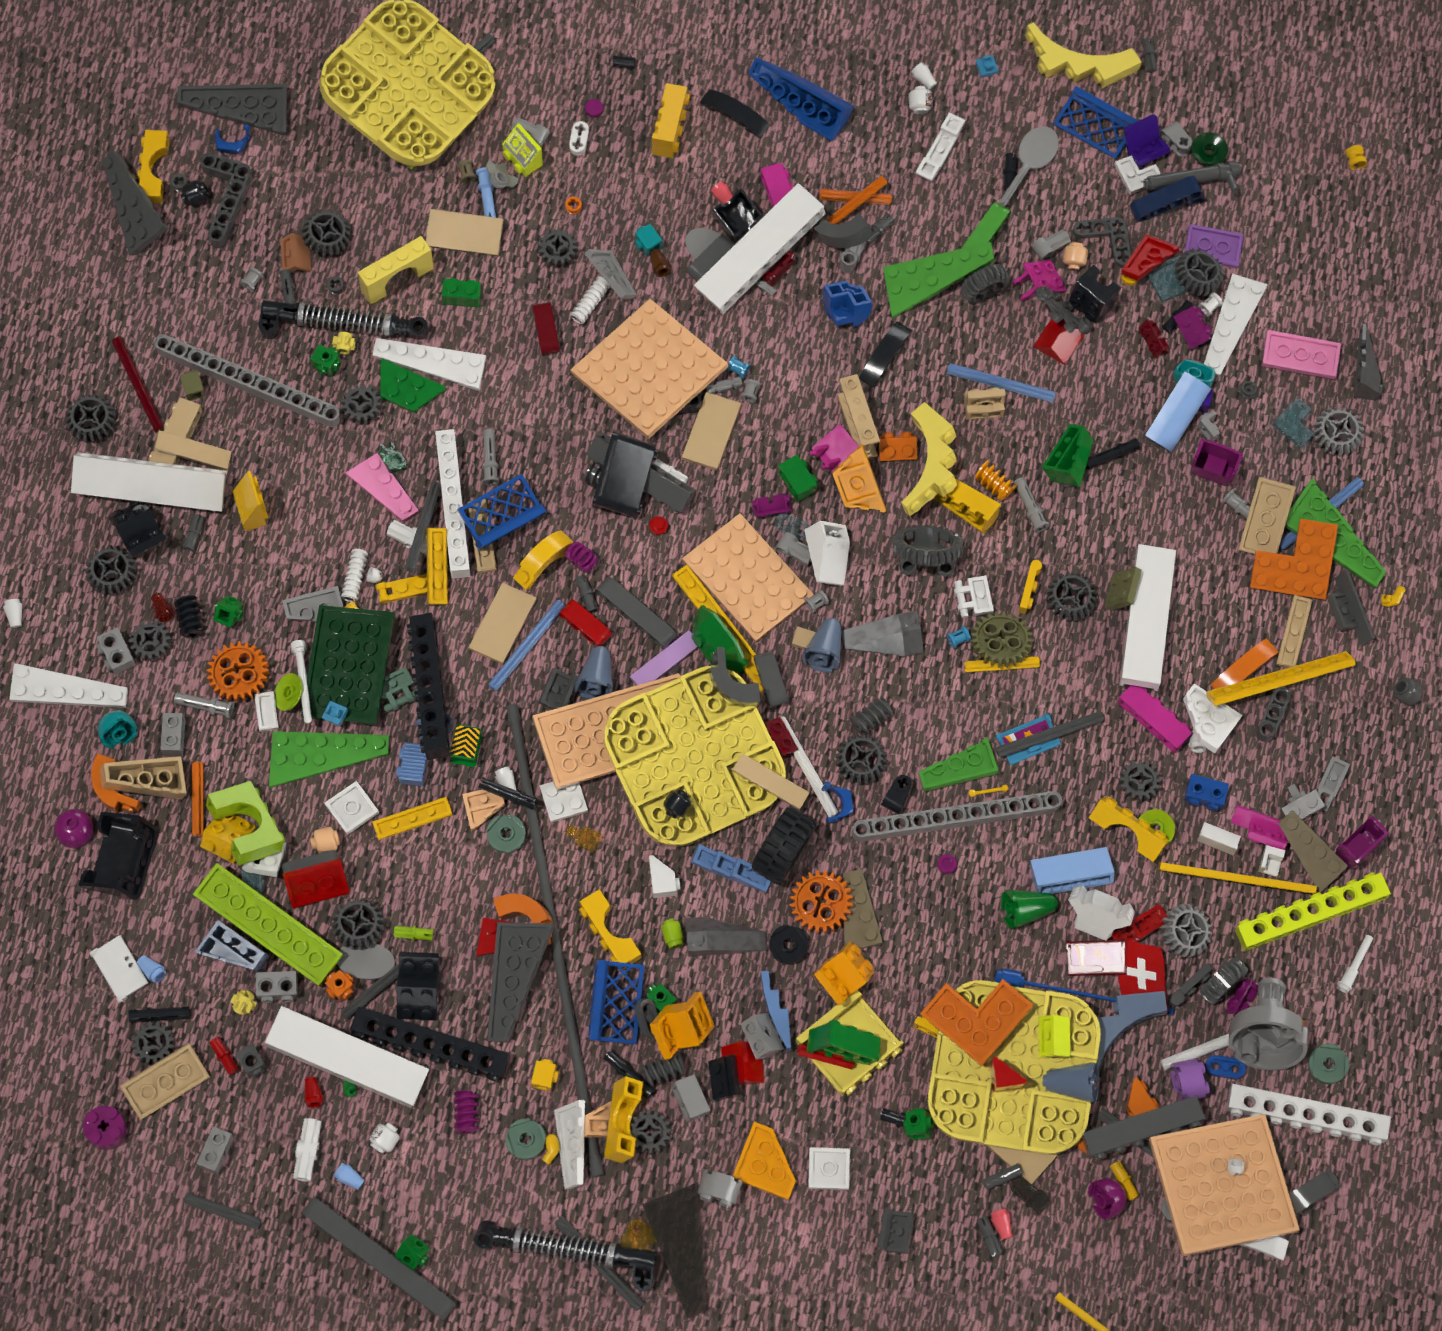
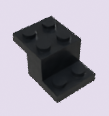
[108,501,166,557]
[396,952,439,1021]

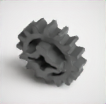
[538,228,578,268]
[341,384,382,424]
[129,620,172,662]
[1118,759,1162,802]
[131,1021,175,1065]
[630,1110,671,1155]

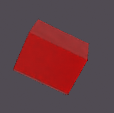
[1033,318,1084,365]
[721,1041,764,1085]
[989,1056,1027,1092]

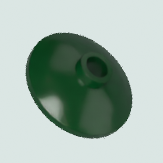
[1191,132,1228,166]

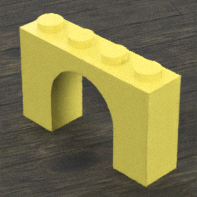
[358,236,434,305]

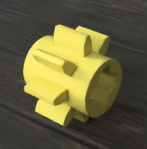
[332,332,356,355]
[230,990,257,1015]

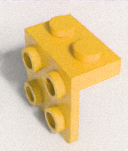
[200,814,256,864]

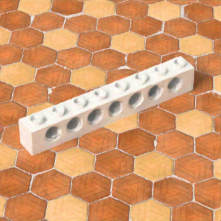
[435,429,471,579]
[1226,1084,1391,1145]

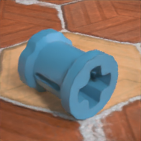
[726,356,751,379]
[946,626,971,649]

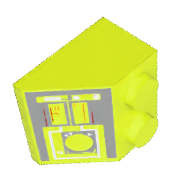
[502,123,543,177]

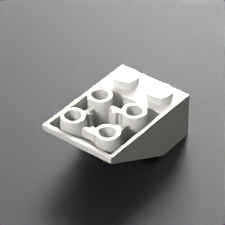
[804,521,850,586]

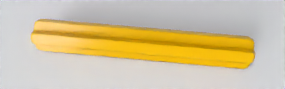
[964,656,1040,672]

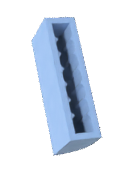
[1145,372,1211,453]
[1030,847,1114,894]

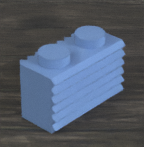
[396,742,427,786]

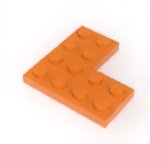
[1250,519,1338,600]
[920,979,1034,1067]

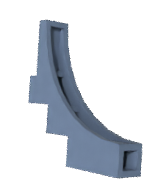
[1096,991,1167,1071]

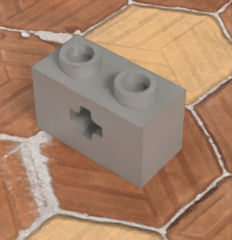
[740,1013,784,1060]
[196,1127,234,1175]

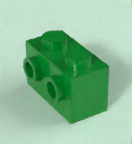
[442,278,482,308]
[778,454,818,502]

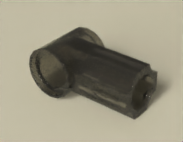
[1010,1176,1052,1217]

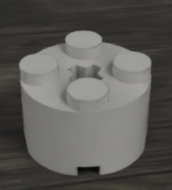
[697,1169,743,1208]

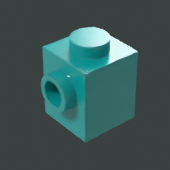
[634,224,663,257]

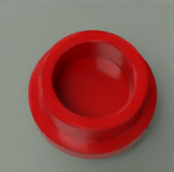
[649,516,668,535]

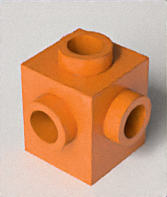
[325,970,355,1002]

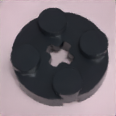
[769,925,808,965]

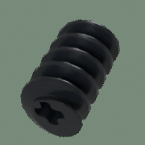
[174,595,204,638]

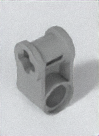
[1160,121,1192,157]

